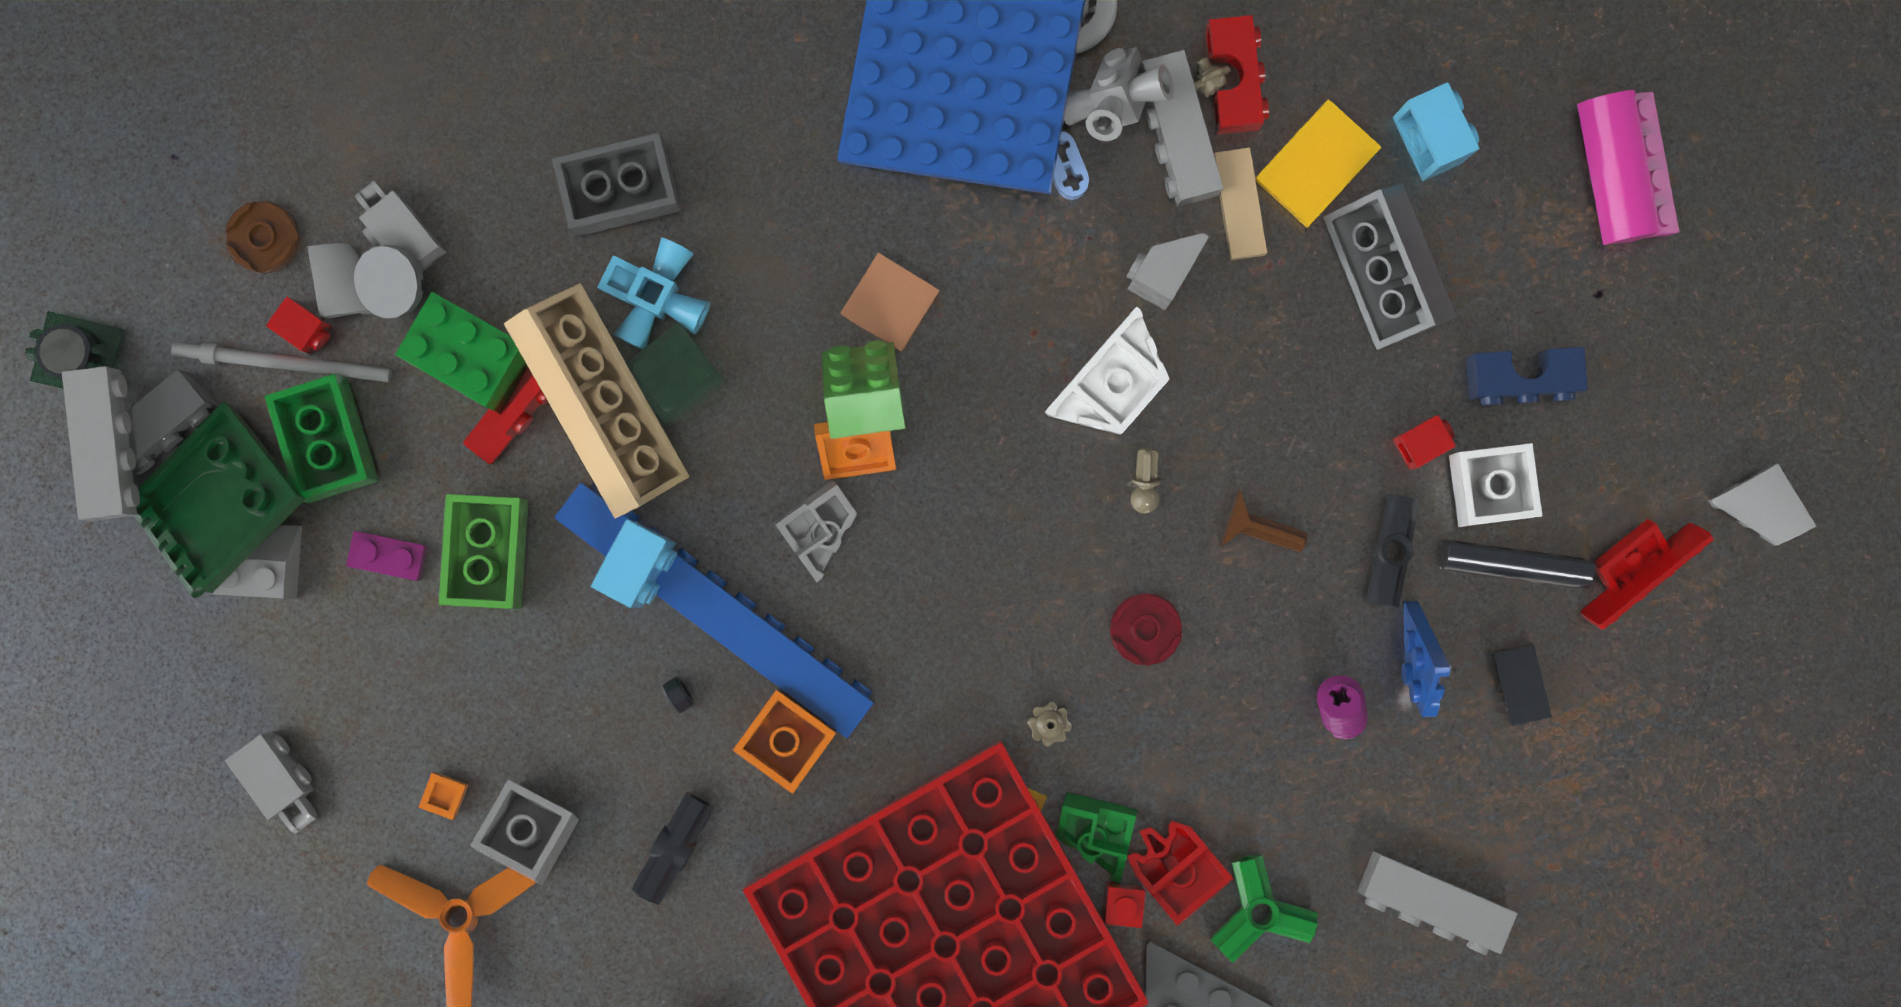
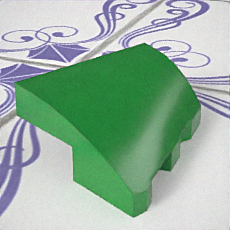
[1056,792,1138,883]

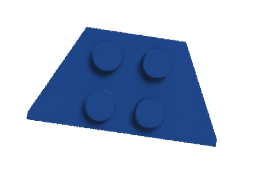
[1401,601,1451,717]

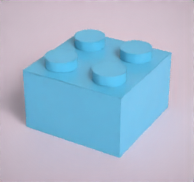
[1392,82,1480,182]
[590,519,677,608]

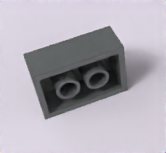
[552,132,682,237]

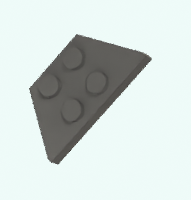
[1144,939,1274,1007]

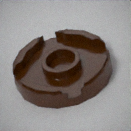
[225,201,300,274]

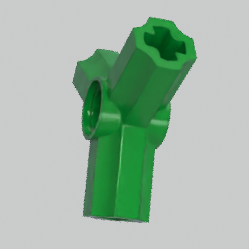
[1209,854,1318,963]

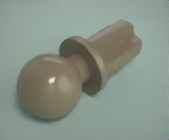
[1131,447,1161,514]

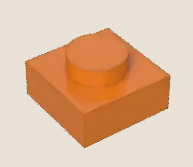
[419,772,469,820]

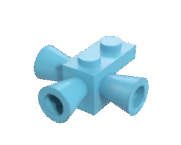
[597,237,710,351]

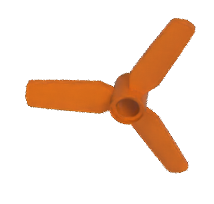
[367,865,537,1007]

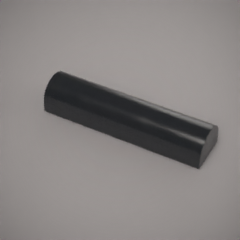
[1440,539,1596,589]

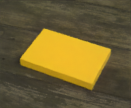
[1255,99,1381,228]

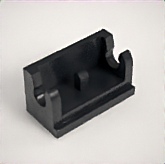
[1493,643,1552,726]

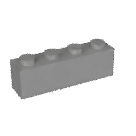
[1135,50,1223,207]
[62,366,140,521]
[1357,851,1518,956]

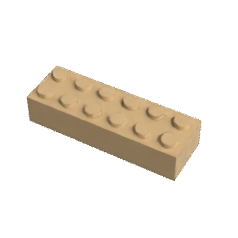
[504,283,690,518]

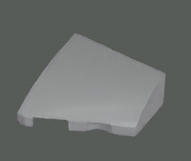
[307,243,371,319]
[1708,463,1816,546]

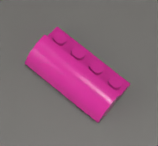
[1577,90,1679,245]

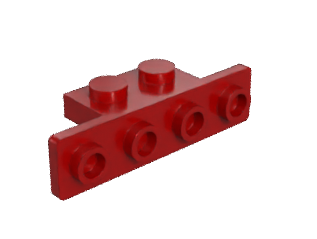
[463,367,548,465]
[1580,519,1714,630]

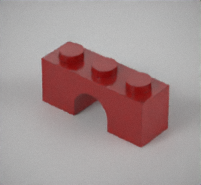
[1205,15,1269,135]

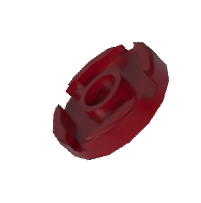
[1109,593,1182,666]

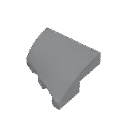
[773,481,857,582]

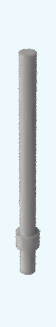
[171,342,392,382]

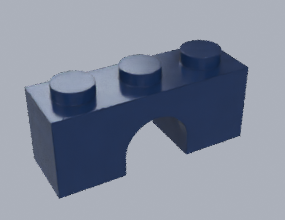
[1466,347,1588,406]

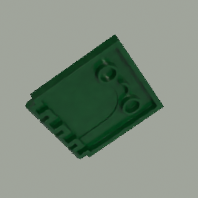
[134,401,305,598]

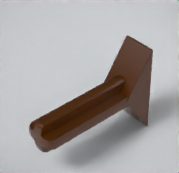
[1220,490,1307,552]

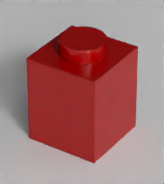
[265,296,333,355]
[1393,415,1456,470]
[1102,881,1146,928]

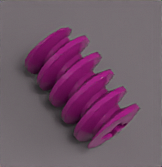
[1317,675,1368,740]

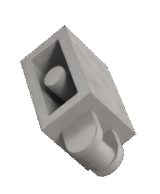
[354,180,447,272]
[225,732,318,834]

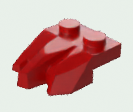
[1127,821,1234,926]

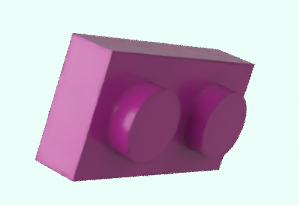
[346,531,428,581]

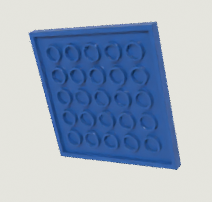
[837,0,1086,194]

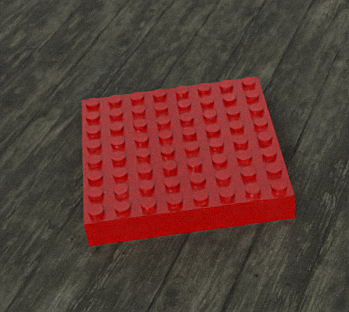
[742,740,1149,1007]

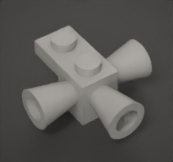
[1064,47,1173,141]

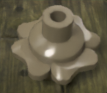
[1194,57,1231,97]
[1027,702,1072,747]

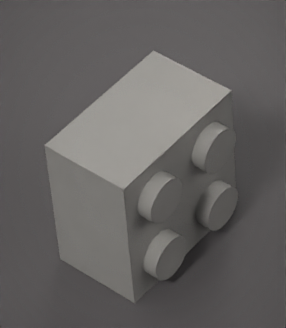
[470,780,579,885]

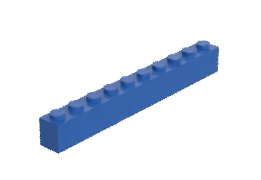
[554,482,875,738]

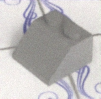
[1126,233,1209,311]
[210,525,302,599]

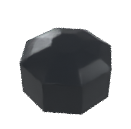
[662,677,695,714]

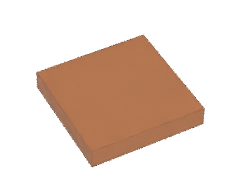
[840,253,940,353]

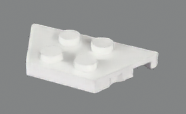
[1044,307,1169,435]

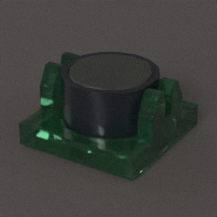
[25,311,123,389]

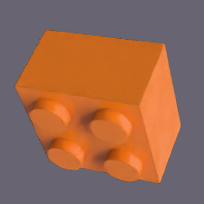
[733,688,837,794]

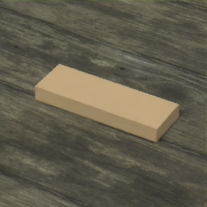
[1214,147,1267,261]

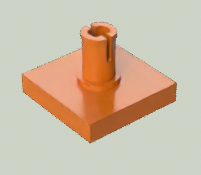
[814,422,896,480]

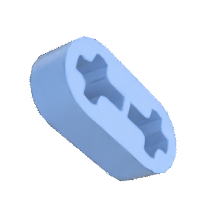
[1053,131,1089,200]

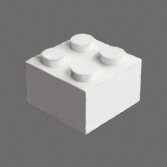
[1449,443,1542,527]

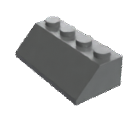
[1323,184,1457,350]

